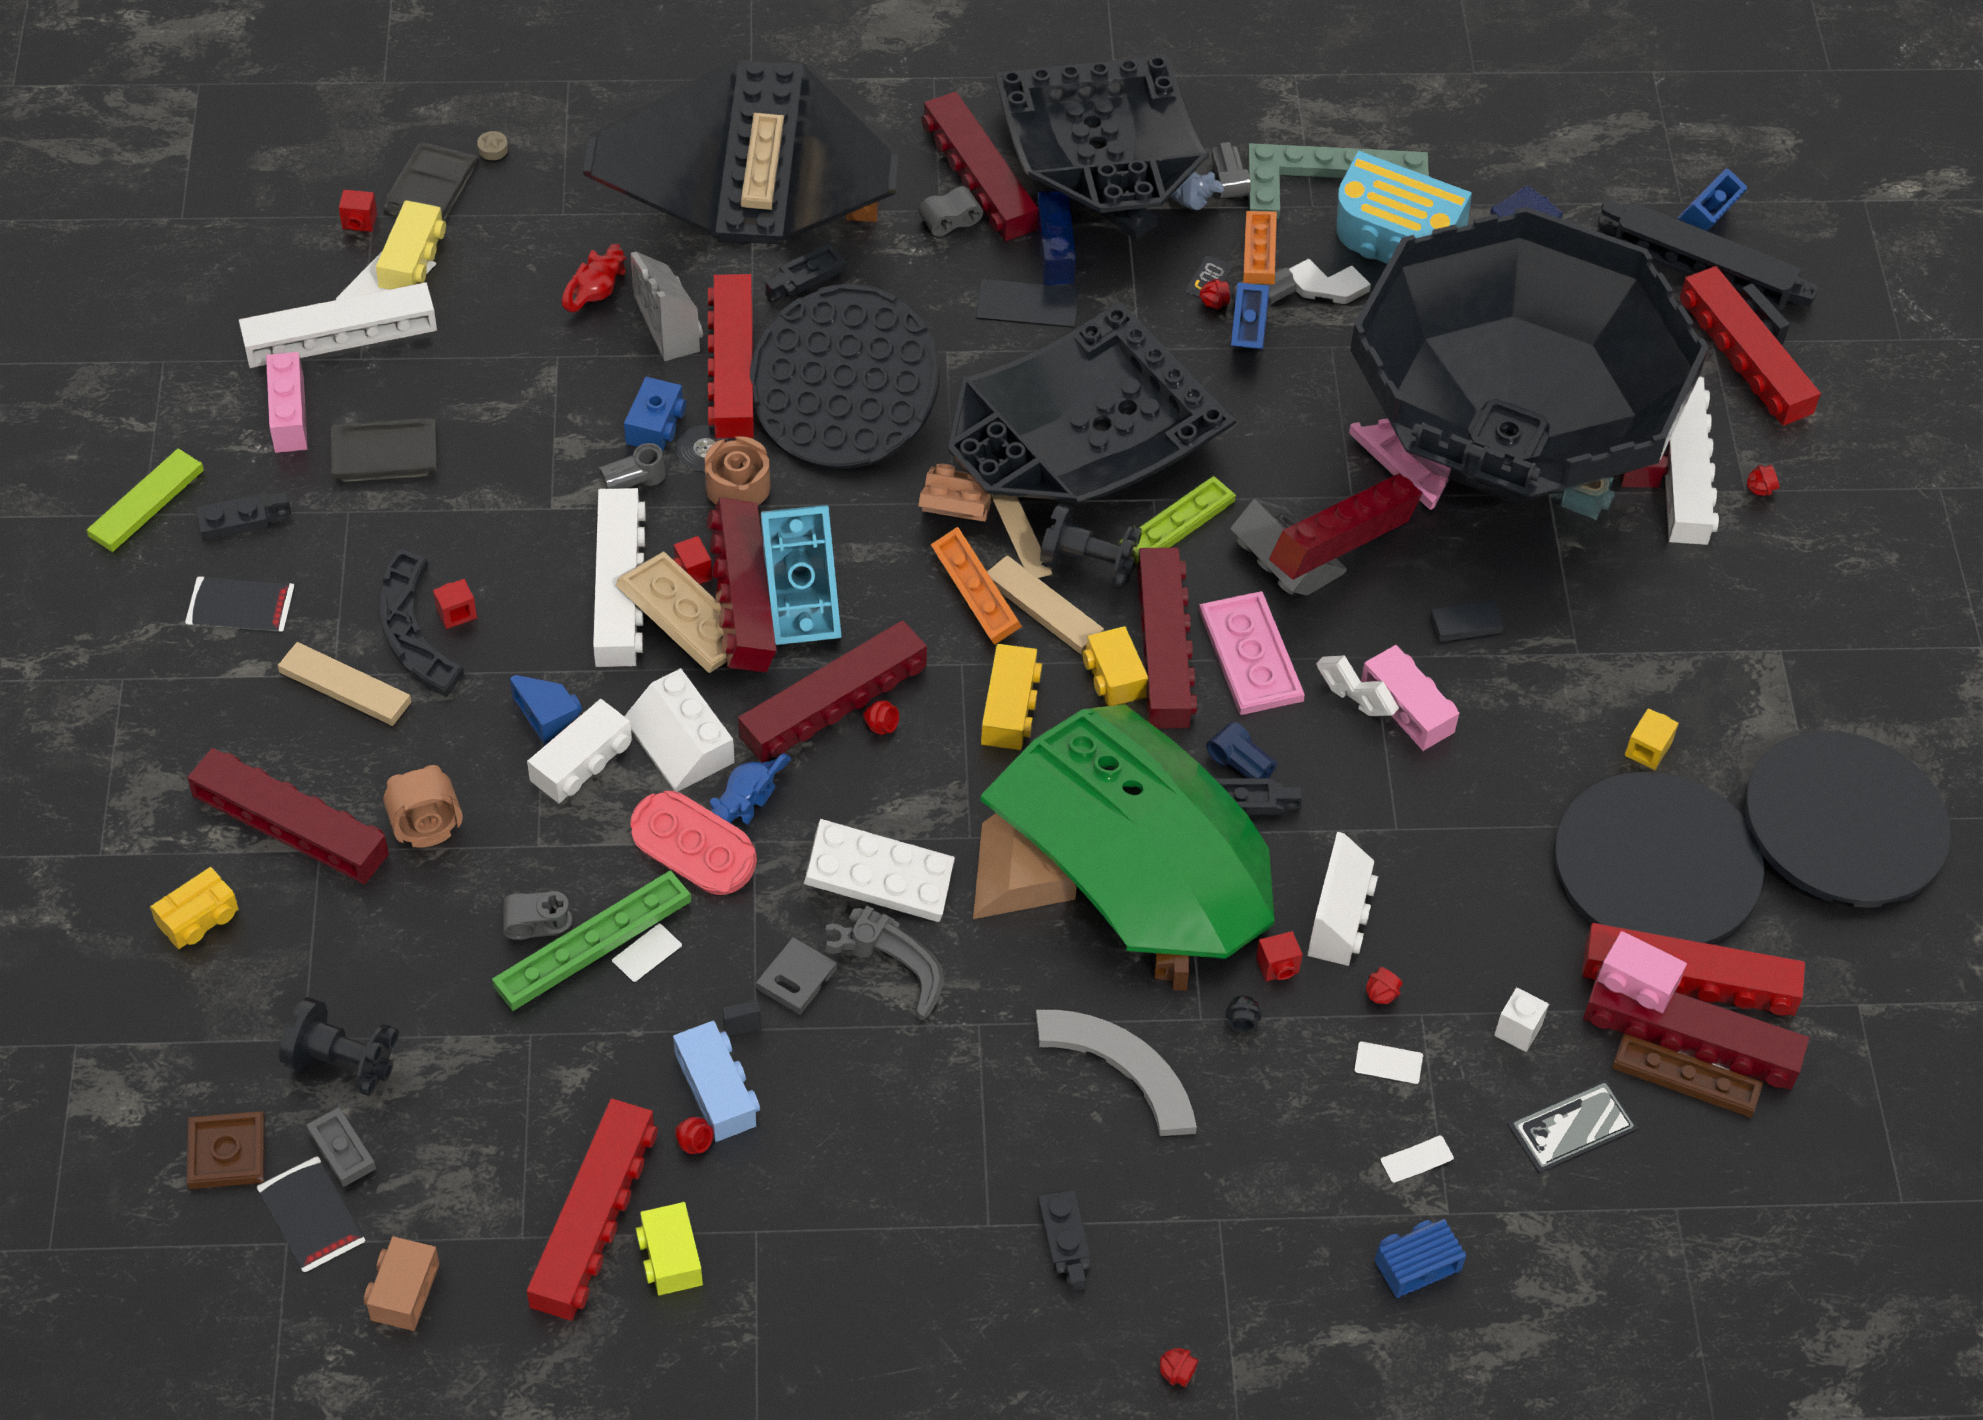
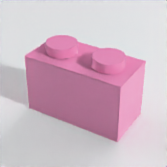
[1597,931,1687,1013]

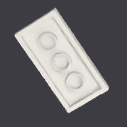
[804,819,955,922]

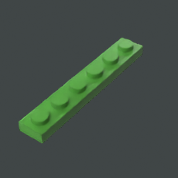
[492,870,691,1011]

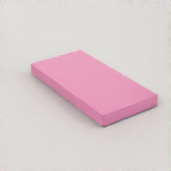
[1199,591,1305,715]

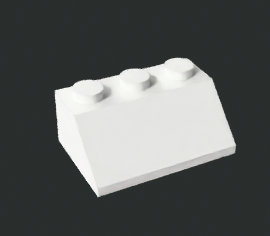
[624,668,735,792]
[1307,832,1378,966]

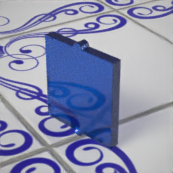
[1490,185,1563,218]

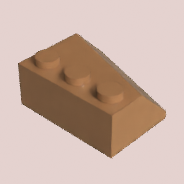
[973,813,1077,919]

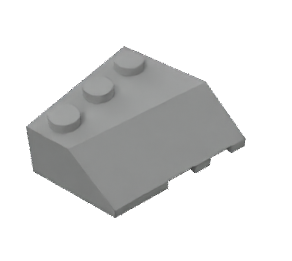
[630,252,703,361]

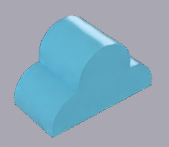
[761,505,841,645]

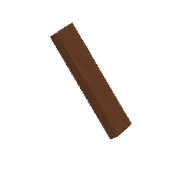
[1612,1033,1763,1118]

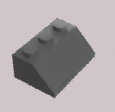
[1230,499,1347,596]

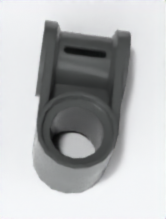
[503,891,573,940]

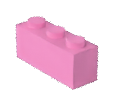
[266,352,308,453]
[1361,645,1459,751]

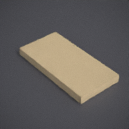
[616,551,727,673]

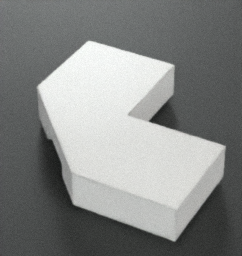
[1289,259,1371,304]
[1316,655,1399,716]

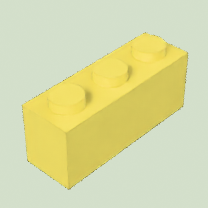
[376,200,446,290]

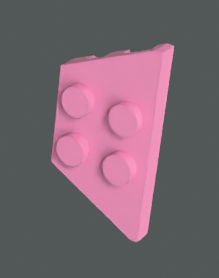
[1349,418,1449,510]

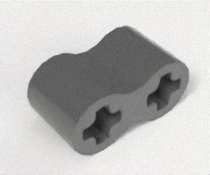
[918,186,983,236]

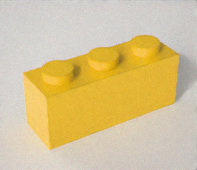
[981,644,1042,750]

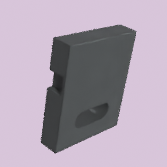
[756,937,837,1015]

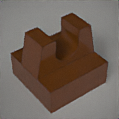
[1155,953,1189,991]

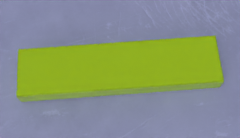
[87,449,204,552]
[1119,476,1236,565]

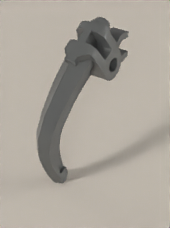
[824,906,944,1020]

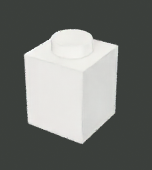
[1494,987,1549,1052]

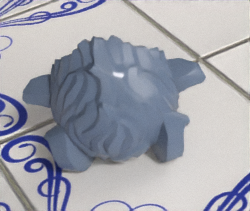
[1171,171,1224,210]

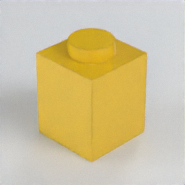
[1625,708,1679,770]

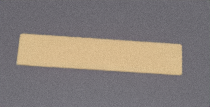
[992,494,1052,578]

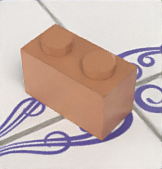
[364,1236,440,1331]

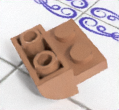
[918,464,992,522]

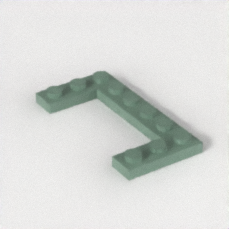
[1248,143,1429,219]

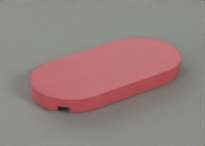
[631,791,757,895]

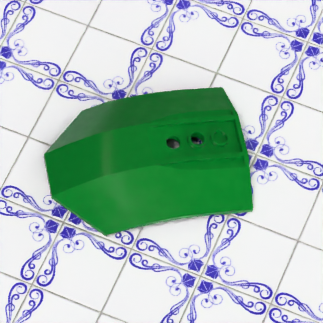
[980,704,1275,958]

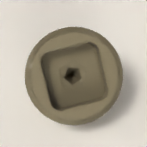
[477,131,508,160]

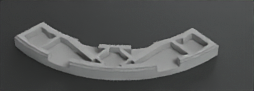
[1036,1010,1197,1136]

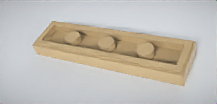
[741,113,784,210]
[987,555,1104,655]
[278,642,412,726]

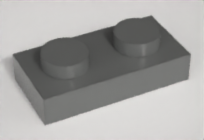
[306,1107,376,1187]

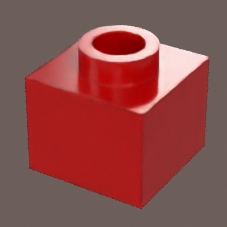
[339,190,377,232]
[673,536,712,584]
[433,579,477,629]
[1256,931,1303,981]

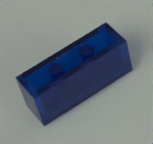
[1037,192,1076,285]

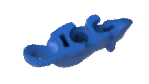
[710,753,791,825]

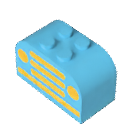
[1336,150,1472,264]

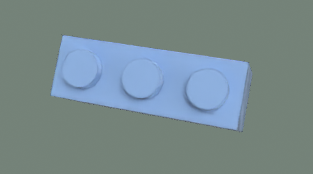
[673,1020,760,1142]

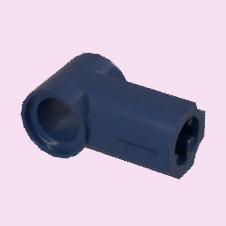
[1206,721,1277,778]

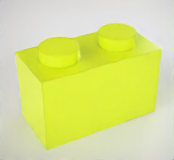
[635,1202,703,1296]

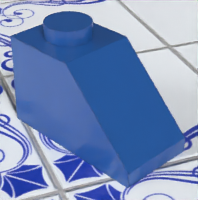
[510,675,582,745]

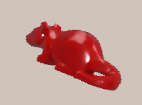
[562,244,626,313]

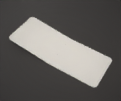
[1381,1135,1454,1183]

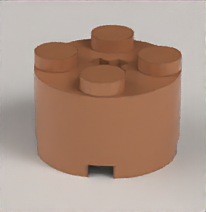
[705,436,771,506]
[383,765,463,848]

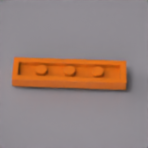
[1243,211,1277,285]
[931,527,1022,645]

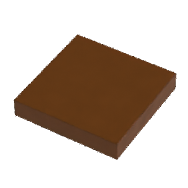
[187,1111,265,1189]

